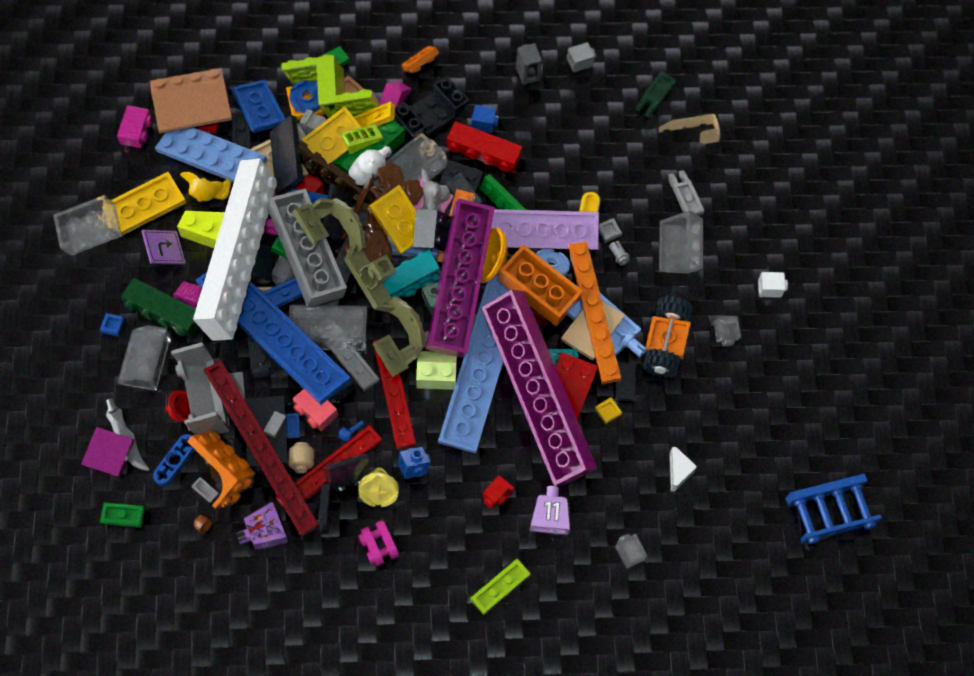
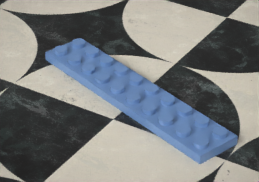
[438,273,510,454]

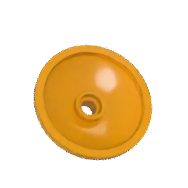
[481,228,508,283]

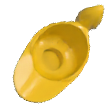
[180,172,232,202]

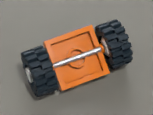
[643,296,692,378]

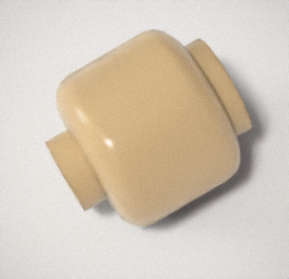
[288,442,315,473]

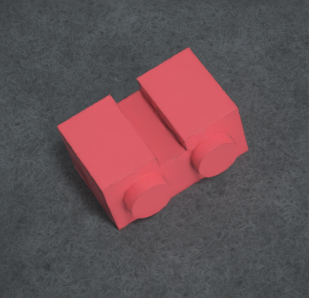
[293,389,338,431]

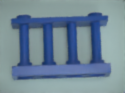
[786,474,881,544]

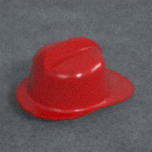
[165,390,191,423]

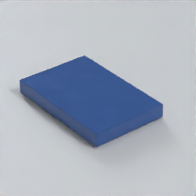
[231,80,286,133]

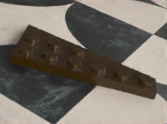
[298,141,375,205]

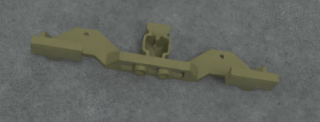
[292,198,426,377]

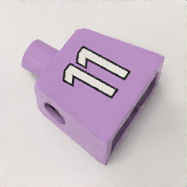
[530,486,570,535]

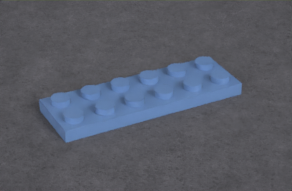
[155,127,267,182]

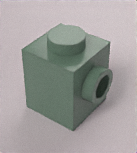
[422,281,439,315]

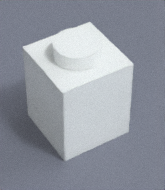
[758,272,788,298]

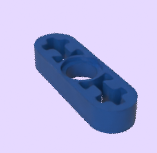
[153,434,195,486]

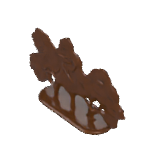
[340,162,423,263]

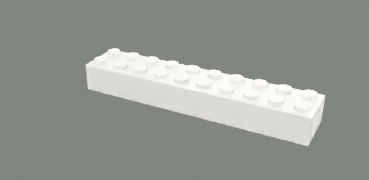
[193,159,277,340]

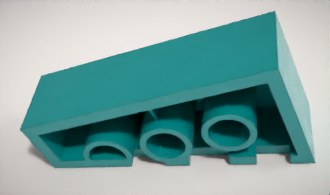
[383,249,441,299]

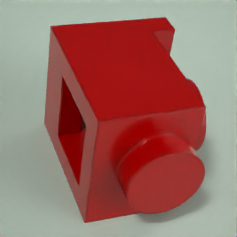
[483,475,514,509]

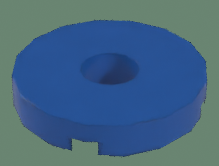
[289,80,321,114]

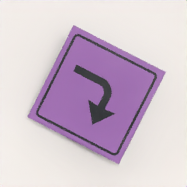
[142,230,186,265]

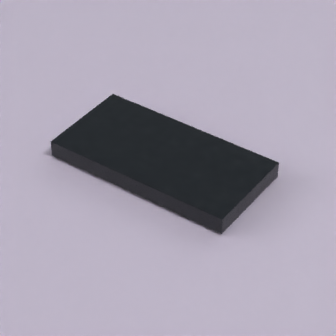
[270,115,303,196]

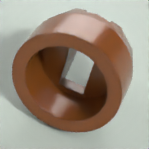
[194,515,212,533]

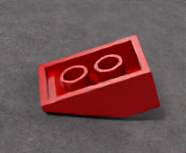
[556,352,598,419]

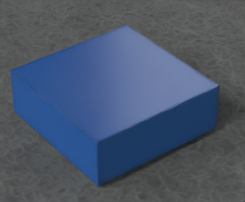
[100,313,125,337]

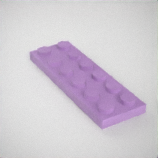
[491,209,599,250]

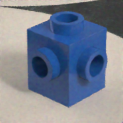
[398,447,431,479]

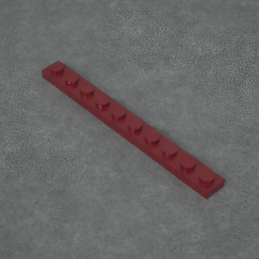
[203,360,319,537]

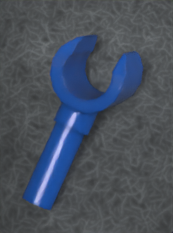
[338,421,364,441]

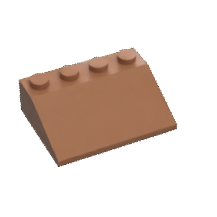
[150,68,232,133]

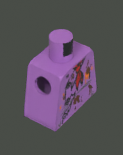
[236,502,288,549]

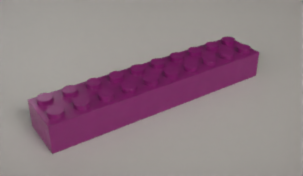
[482,290,598,486]

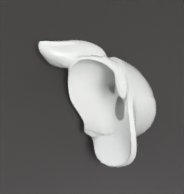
[349,146,392,185]

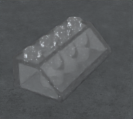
[371,133,448,193]

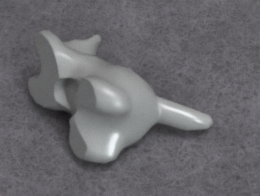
[420,169,450,212]

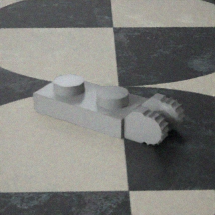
[668,170,704,219]

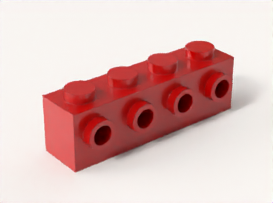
[447,121,523,173]

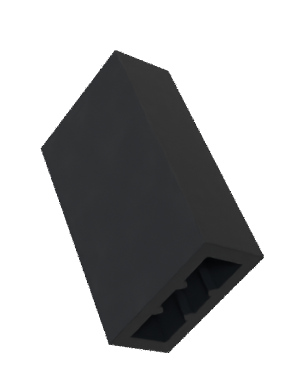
[245,396,289,474]

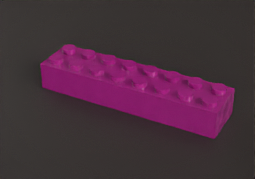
[425,198,495,358]

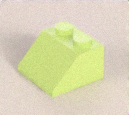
[416,351,457,390]

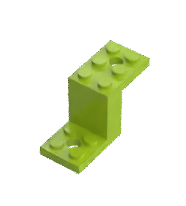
[281,55,381,118]

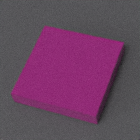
[81,427,135,477]

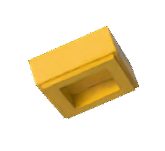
[595,397,622,424]

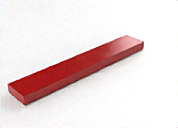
[373,337,416,450]
[276,425,382,511]

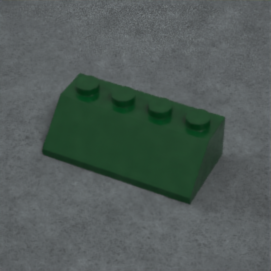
[121,278,202,337]

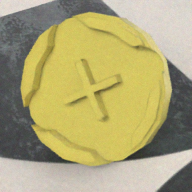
[358,467,399,507]

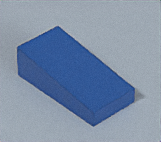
[286,413,300,439]

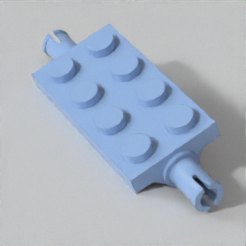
[563,275,647,358]

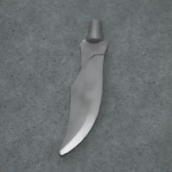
[106,398,149,471]

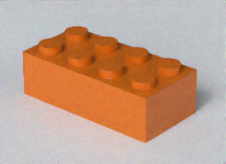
[497,244,583,326]

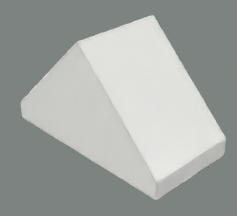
[669,447,697,491]

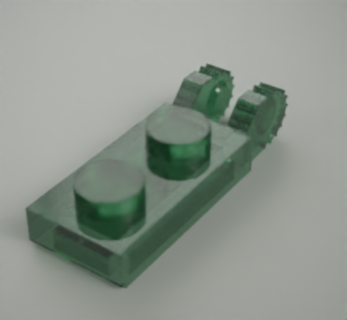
[636,71,676,117]

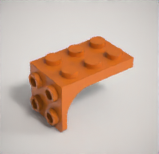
[187,430,256,509]

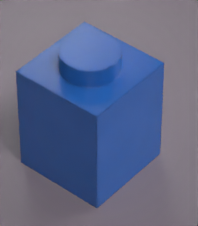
[471,105,499,133]

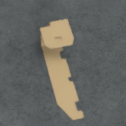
[659,114,720,144]

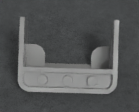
[171,342,231,434]

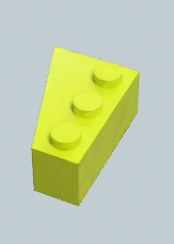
[177,211,225,248]

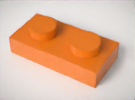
[401,46,439,73]

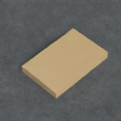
[561,301,625,361]

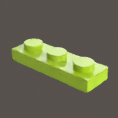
[470,559,530,615]

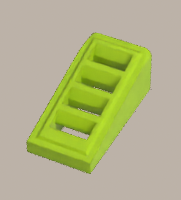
[341,124,383,154]

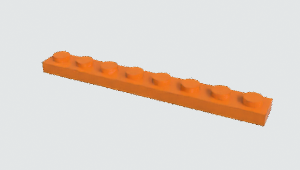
[568,241,621,384]

